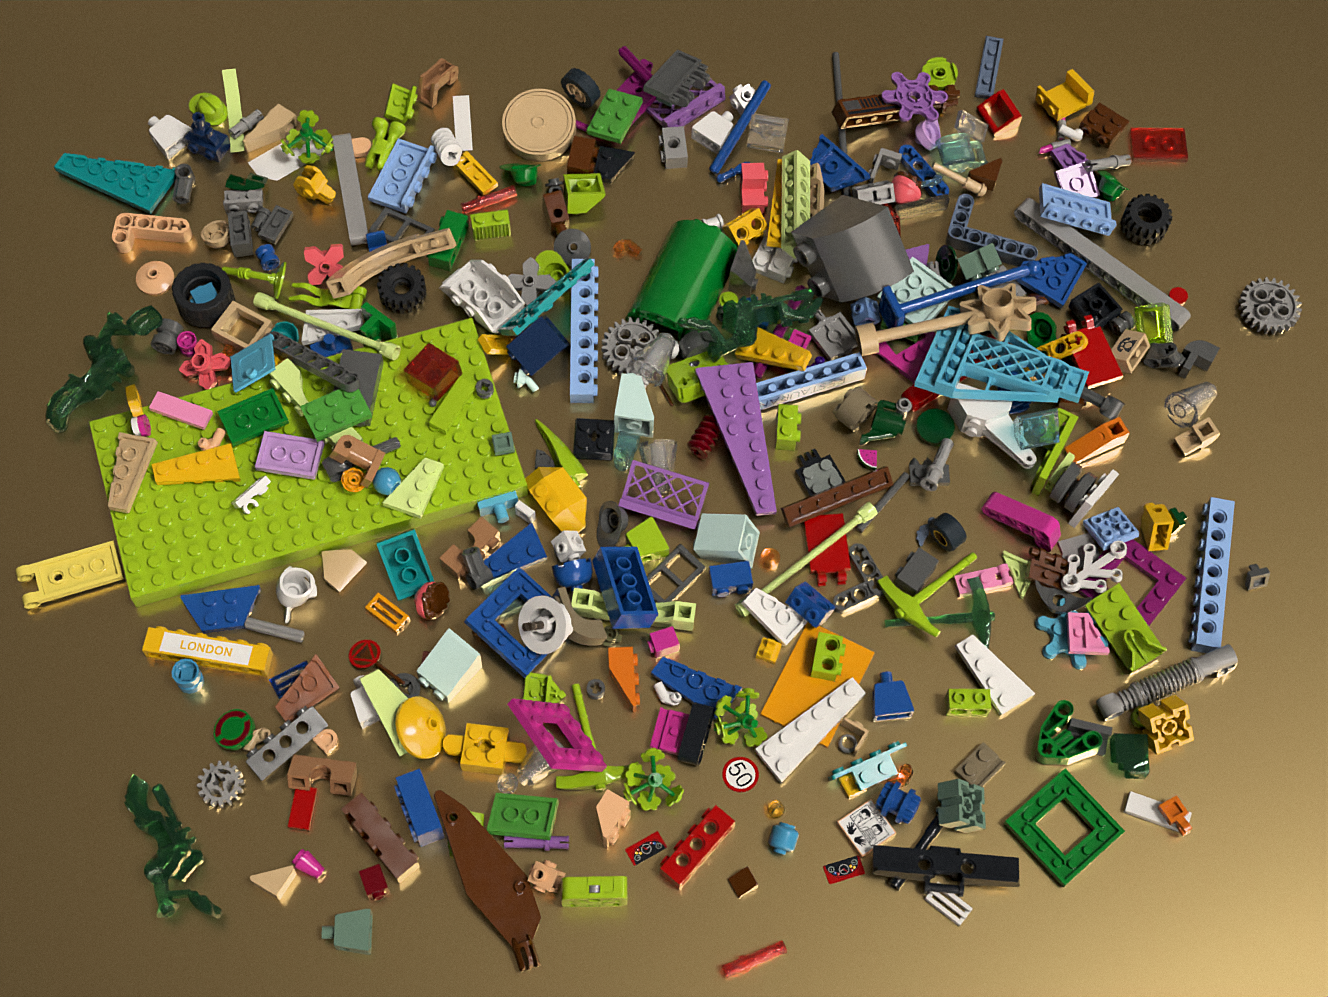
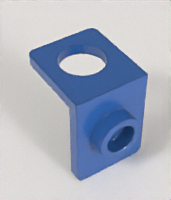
[366,230,387,252]

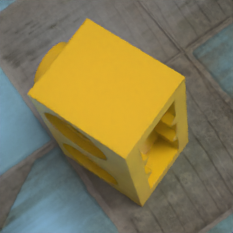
[721,208,769,246]

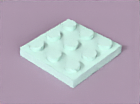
[877,257,954,324]

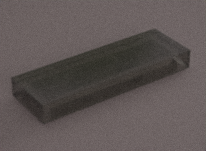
[893,194,950,221]

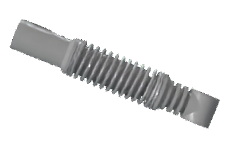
[1096,644,1238,721]

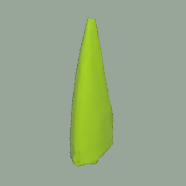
[535,419,588,488]

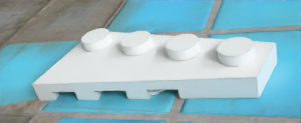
[954,635,1035,716]

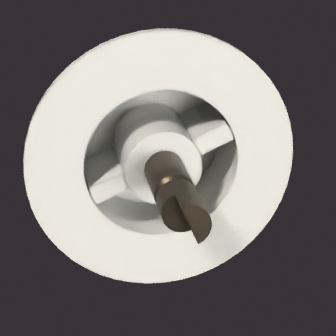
[518,596,573,654]

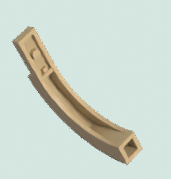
[326,228,457,299]

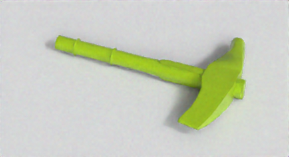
[877,552,977,637]
[556,684,639,792]

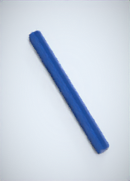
[709,80,771,174]

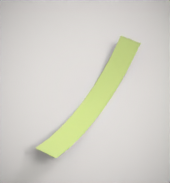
[222,68,244,153]

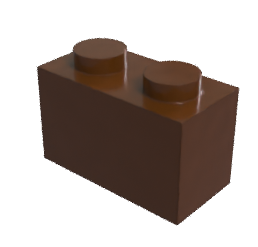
[567,136,599,174]

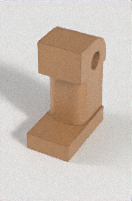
[417,58,459,108]
[329,435,386,488]

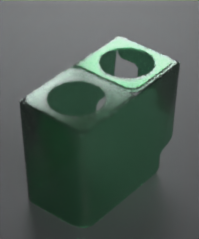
[1110,733,1150,779]

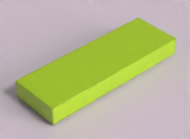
[429,376,476,434]

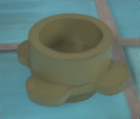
[603,625,622,647]

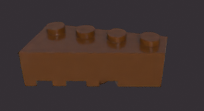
[341,792,419,883]

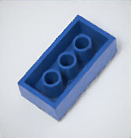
[592,547,658,629]

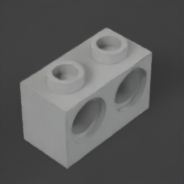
[852,180,896,205]

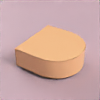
[352,137,371,158]
[312,729,338,755]

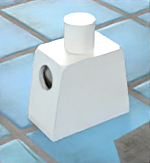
[691,111,734,154]
[148,115,191,160]
[350,675,380,729]

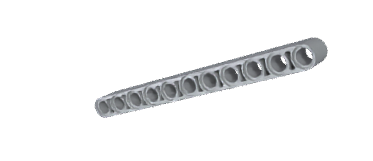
[1014,198,1191,331]

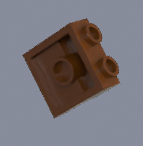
[1079,102,1130,149]

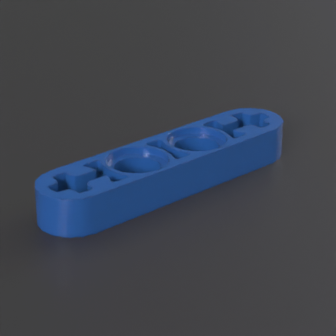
[898,145,949,202]

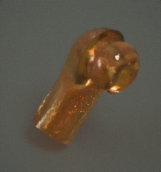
[614,239,643,256]
[887,764,913,787]

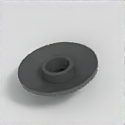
[553,229,591,267]

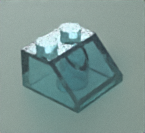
[1013,408,1060,450]

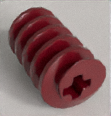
[687,415,721,460]

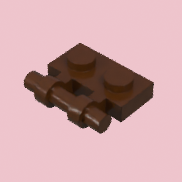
[1025,547,1068,590]

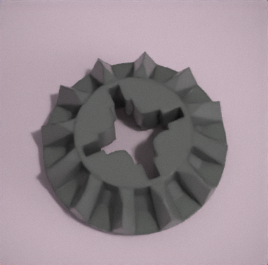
[390,673,420,699]

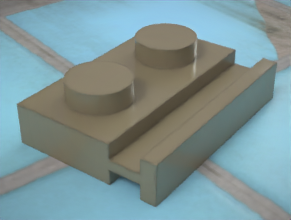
[954,742,1006,787]

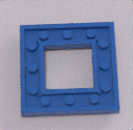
[464,567,552,678]

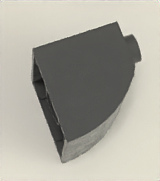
[791,195,914,302]

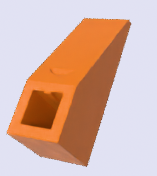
[1064,417,1130,463]
[608,647,640,712]

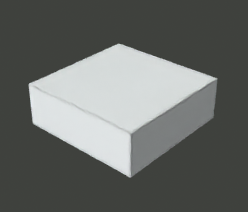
[515,500,536,524]

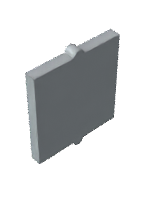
[1057,533,1100,570]

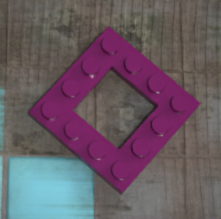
[1076,539,1187,626]

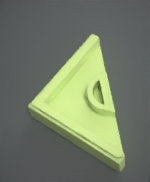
[1002,550,1031,599]

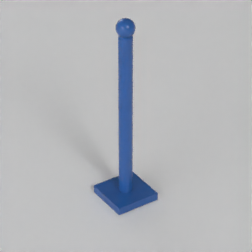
[879,260,1041,329]

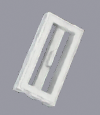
[924,882,973,926]

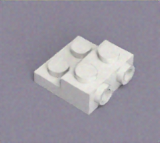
[752,237,798,284]

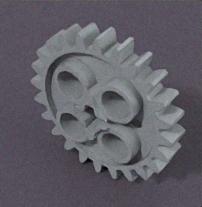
[1238,277,1302,335]
[601,317,664,376]

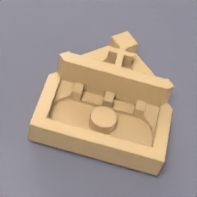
[321,549,367,593]

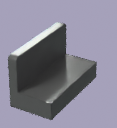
[1064,718,1113,756]

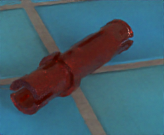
[461,185,517,214]
[722,940,787,979]

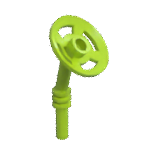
[222,262,287,299]

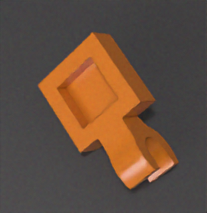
[1158,795,1193,836]

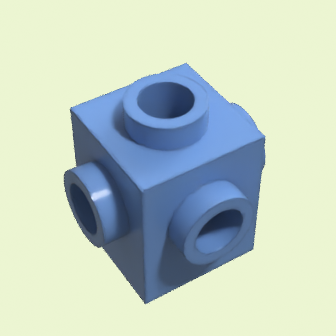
[851,297,881,326]

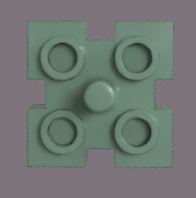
[957,243,1002,281]
[936,779,986,833]

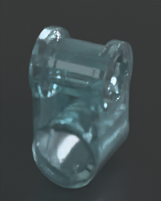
[614,431,640,471]

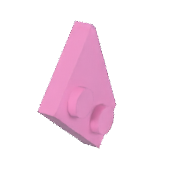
[1066,612,1110,655]

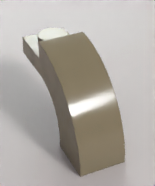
[552,587,607,646]

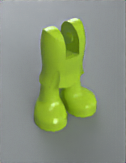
[365,117,406,171]

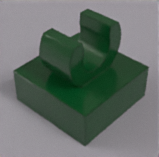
[1168,507,1188,535]

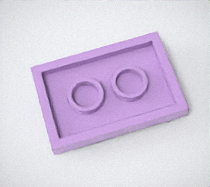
[255,431,324,480]

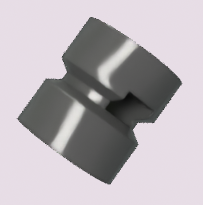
[150,318,184,355]

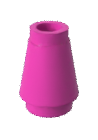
[292,849,325,879]

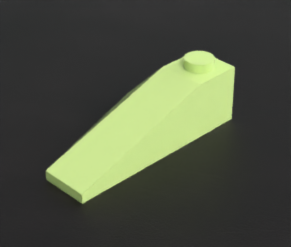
[359,669,408,756]

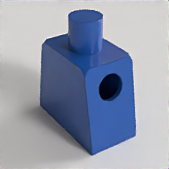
[872,671,914,722]

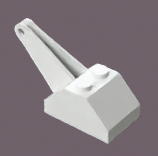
[947,383,1036,469]

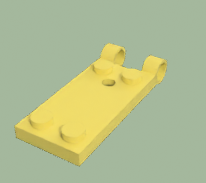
[15,541,124,609]

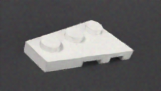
[301,309,364,346]
[1068,470,1119,528]
[741,588,808,647]

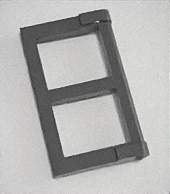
[369,207,435,242]
[647,544,706,603]

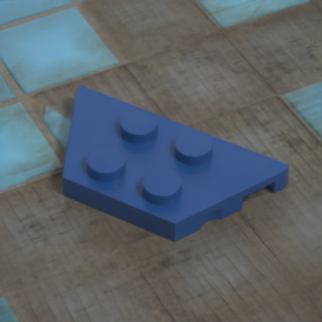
[810,134,871,192]
[180,585,261,634]

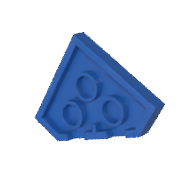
[1015,253,1087,308]

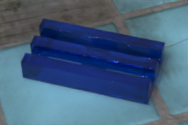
[269,660,308,699]

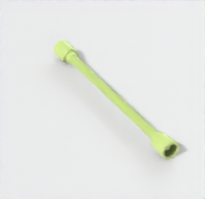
[253,292,401,360]
[735,502,878,618]

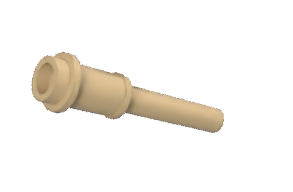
[931,162,987,197]

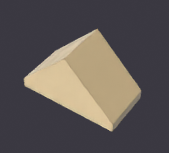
[250,865,297,901]

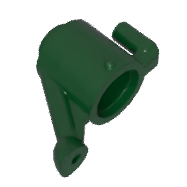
[859,400,906,446]

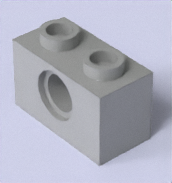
[659,126,688,169]

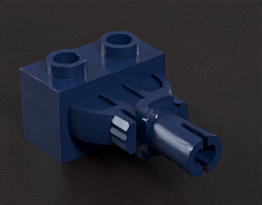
[184,112,230,163]

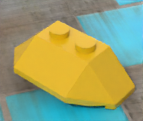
[525,467,587,533]

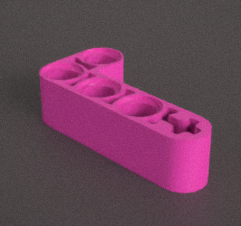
[981,492,1061,552]

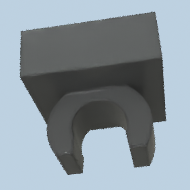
[1245,564,1270,590]

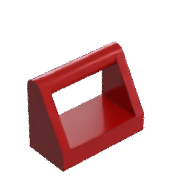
[976,89,1022,136]

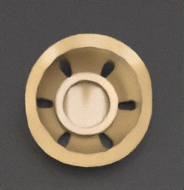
[201,220,230,249]

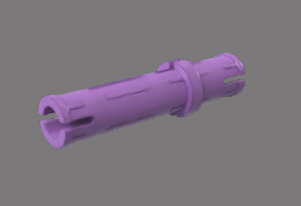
[504,836,569,851]

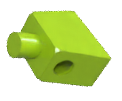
[623,517,669,563]

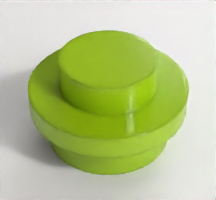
[719,292,738,309]

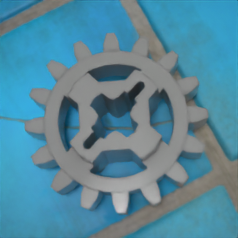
[197,761,245,808]

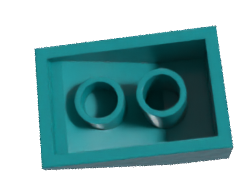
[376,528,435,601]

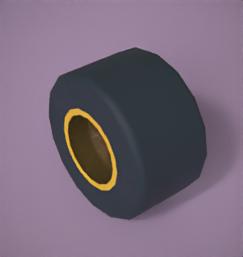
[929,513,967,552]

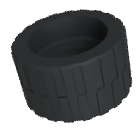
[172,263,235,328]

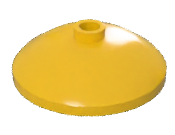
[395,696,446,759]

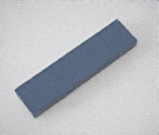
[974,36,1004,99]

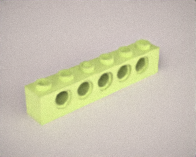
[781,150,810,259]

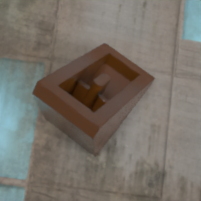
[967,158,1003,191]

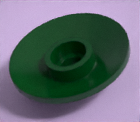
[935,245,958,283]

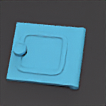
[230,333,276,393]

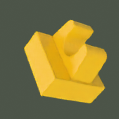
[756,637,782,665]

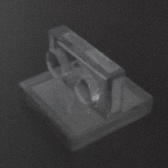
[747,113,789,153]

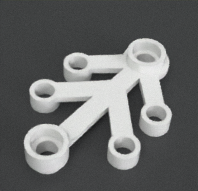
[1061,541,1127,593]

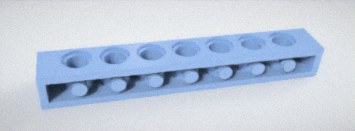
[570,259,598,403]
[1189,497,1235,654]

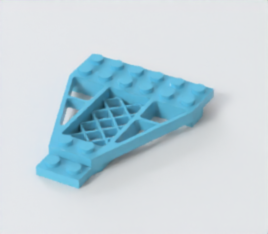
[914,306,1089,403]

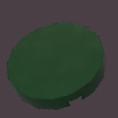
[915,408,955,446]

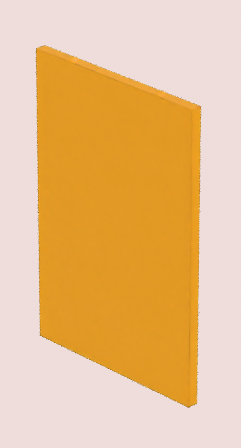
[760,622,875,748]

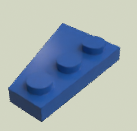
[484,523,547,581]

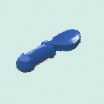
[716,162,750,183]

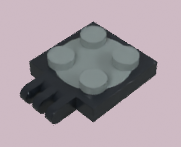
[795,448,846,497]

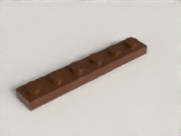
[781,466,894,527]

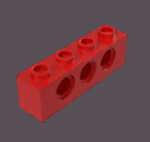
[660,805,735,890]

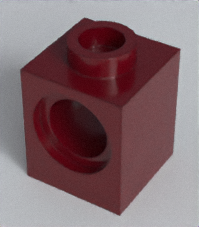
[359,864,390,901]

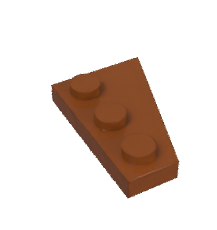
[275,654,339,722]

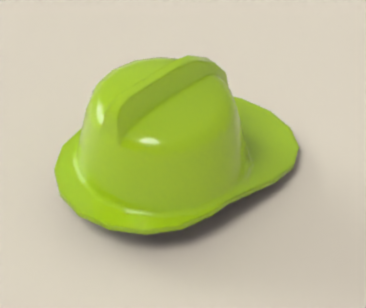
[189,92,228,126]
[535,250,570,282]

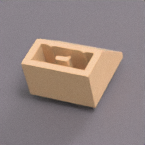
[596,789,631,849]

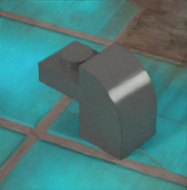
[679,327,721,366]
[1178,340,1220,379]

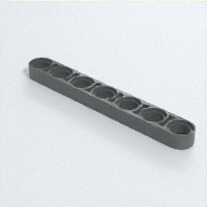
[264,331,361,392]

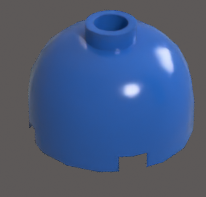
[552,558,593,592]

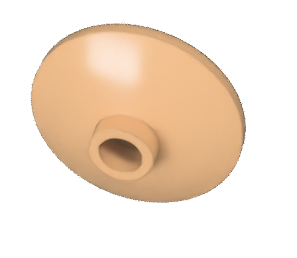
[136,261,174,295]

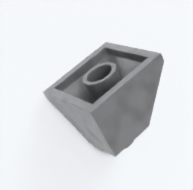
[728,240,758,296]

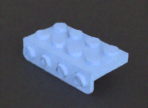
[368,138,437,213]
[1039,183,1116,236]

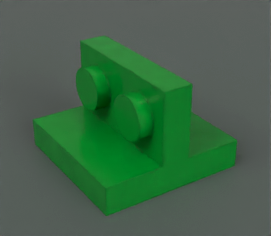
[359,302,398,347]

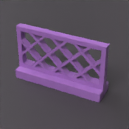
[646,79,726,128]
[618,460,709,529]

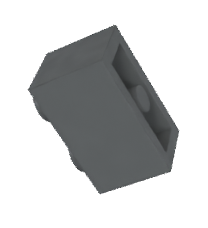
[894,547,939,597]

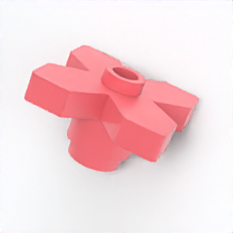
[304,244,344,285]
[179,339,231,390]

